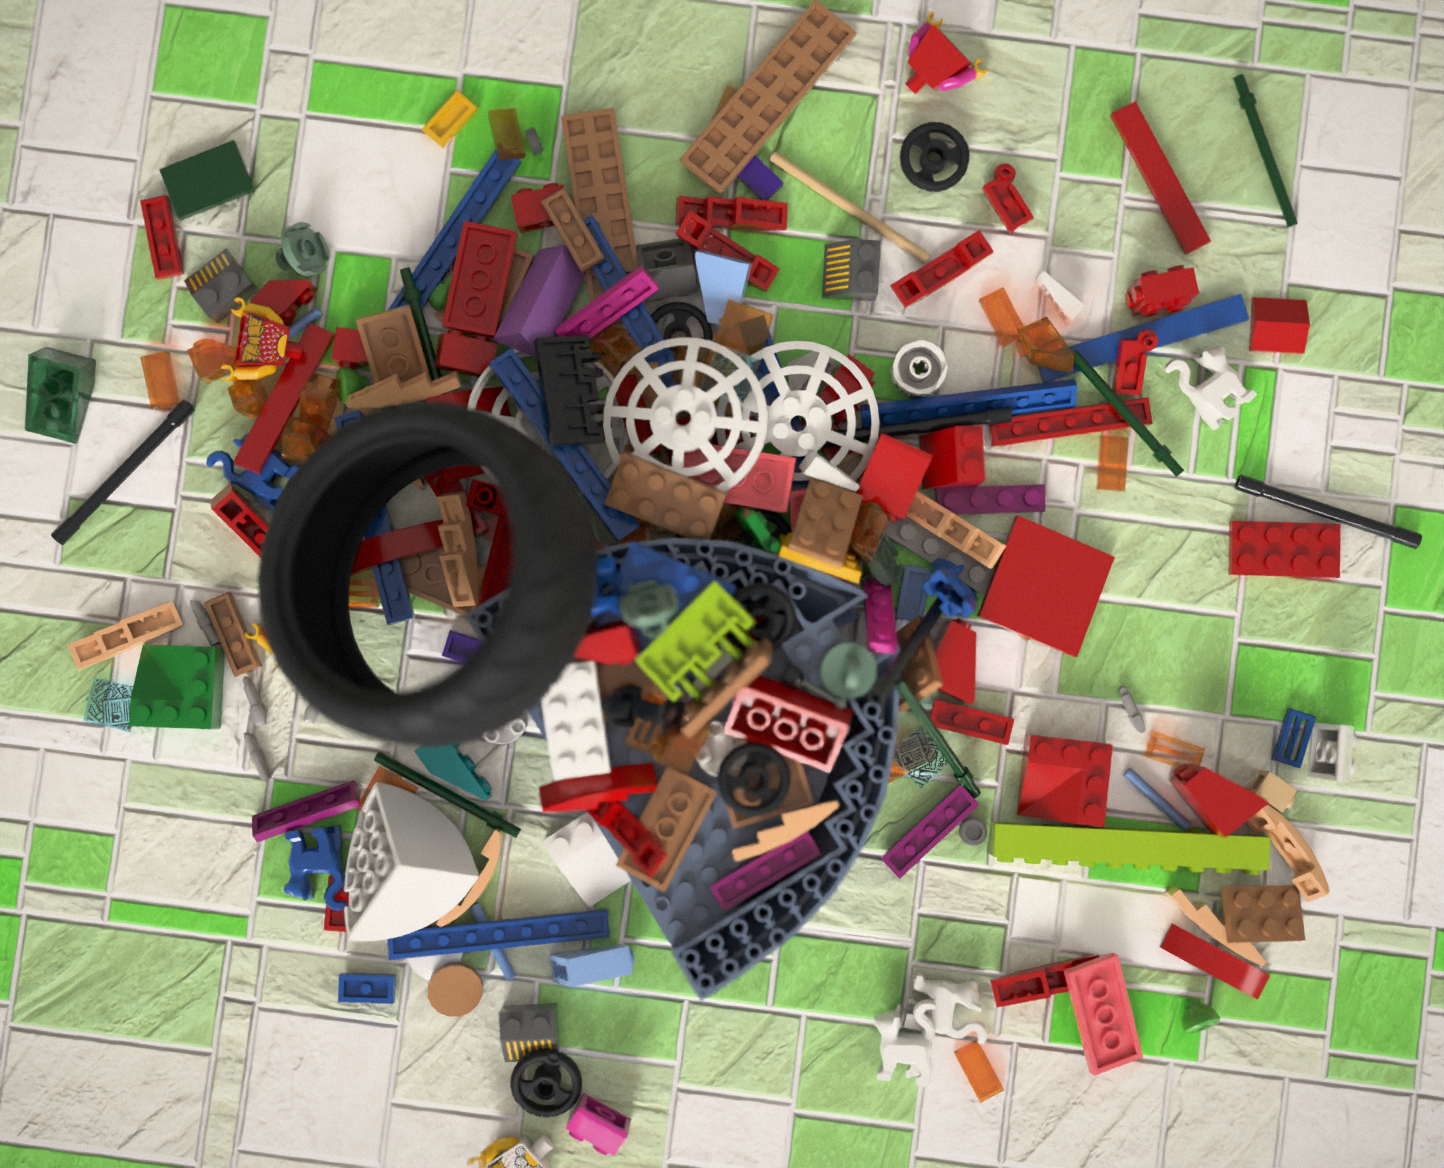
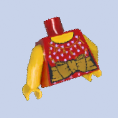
[221,297,302,382]

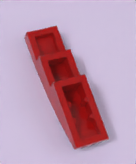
[675,196,788,231]
[539,763,657,813]
[990,953,1099,1008]

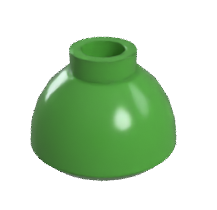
[336,367,368,404]
[1182,999,1220,1034]

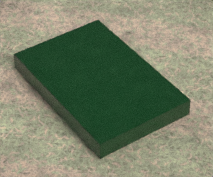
[159,140,255,221]

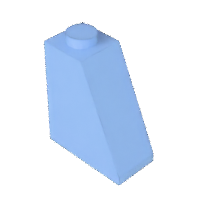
[695,250,752,331]
[549,944,635,987]

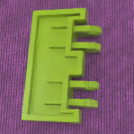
[635,581,756,702]

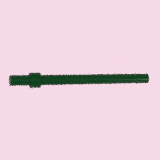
[1233,74,1298,228]
[399,267,447,395]
[1068,349,1184,477]
[894,677,981,798]
[374,751,521,838]

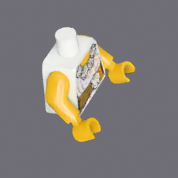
[467,1135,554,1168]

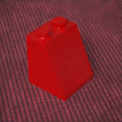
[919,425,985,490]
[855,433,933,523]
[933,618,977,705]
[1169,763,1269,838]

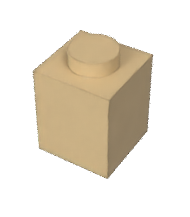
[1249,770,1297,813]

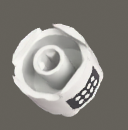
[890,340,948,399]

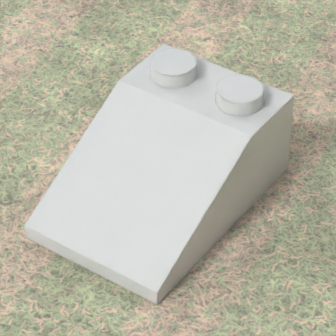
[1308,723,1356,782]
[542,812,631,907]

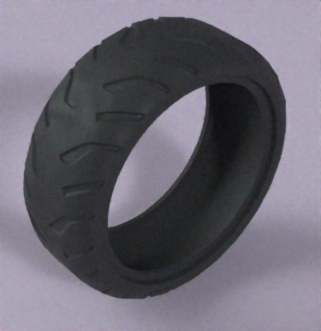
[257,400,598,747]

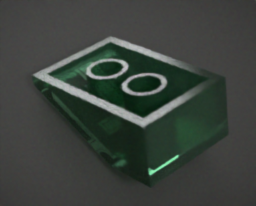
[25,347,96,444]

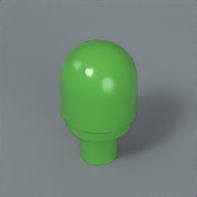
[429,274,452,311]

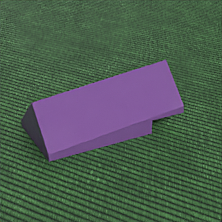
[494,244,586,358]

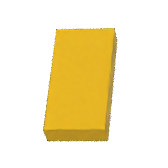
[422,90,478,149]

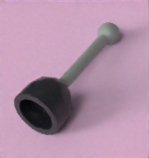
[780,663,846,709]

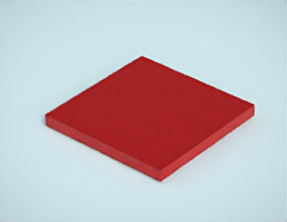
[977,515,1115,657]

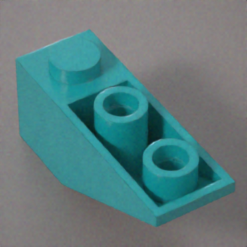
[414,744,492,801]

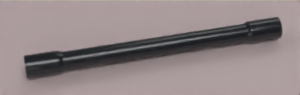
[51,399,196,545]
[823,406,1012,448]
[1234,474,1422,549]
[868,597,943,705]

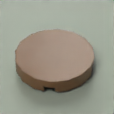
[428,962,482,1017]

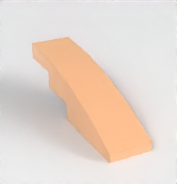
[346,370,461,408]
[437,491,479,607]
[906,491,1006,569]
[67,601,183,671]
[733,799,839,862]
[1165,886,1266,967]

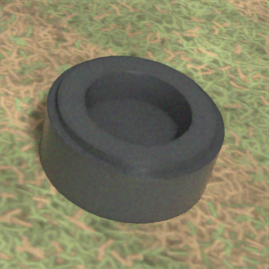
[524,127,543,156]

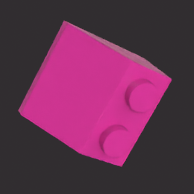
[565,1093,631,1156]

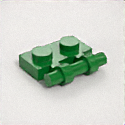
[732,506,781,554]

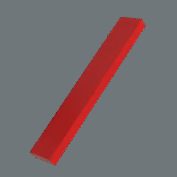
[1110,101,1211,256]
[234,322,335,475]
[988,397,1153,448]

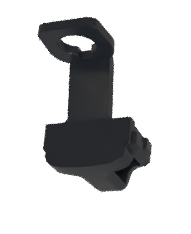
[601,684,684,730]

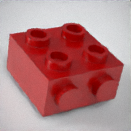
[1125,265,1199,318]

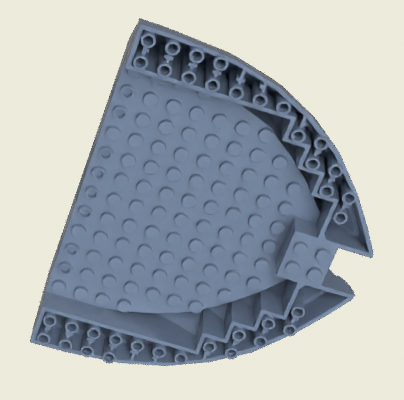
[465,538,900,1001]

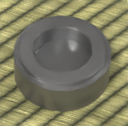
[959,817,987,846]

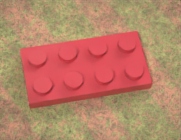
[683,444,796,514]
[1064,952,1143,1076]

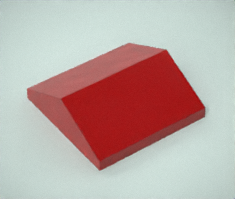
[1249,297,1310,354]

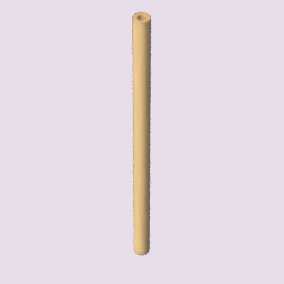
[770,151,930,263]

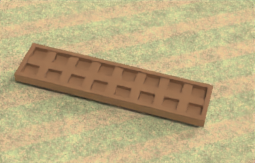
[680,0,857,196]
[561,108,645,325]

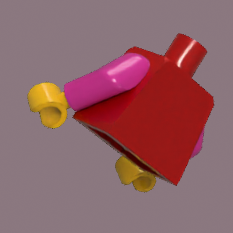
[905,12,989,94]

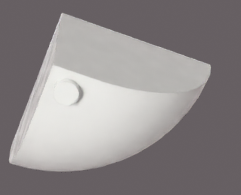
[344,782,479,941]

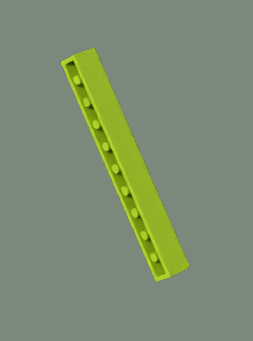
[990,821,1270,875]

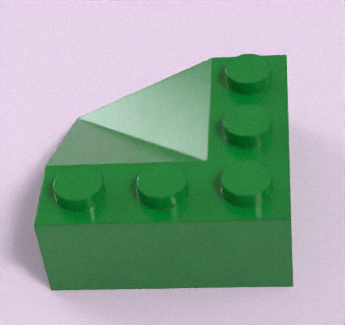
[129,644,225,729]

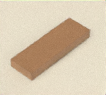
[541,188,606,273]
[204,592,262,677]

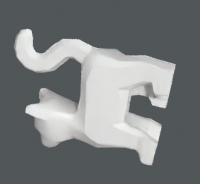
[1165,346,1257,430]
[903,972,988,1044]
[874,1000,937,1087]

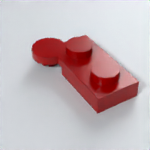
[982,163,1034,234]
[1112,329,1158,395]

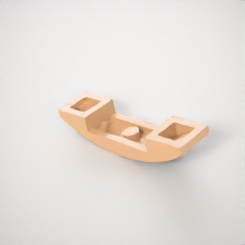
[1246,805,1330,902]
[437,828,503,927]

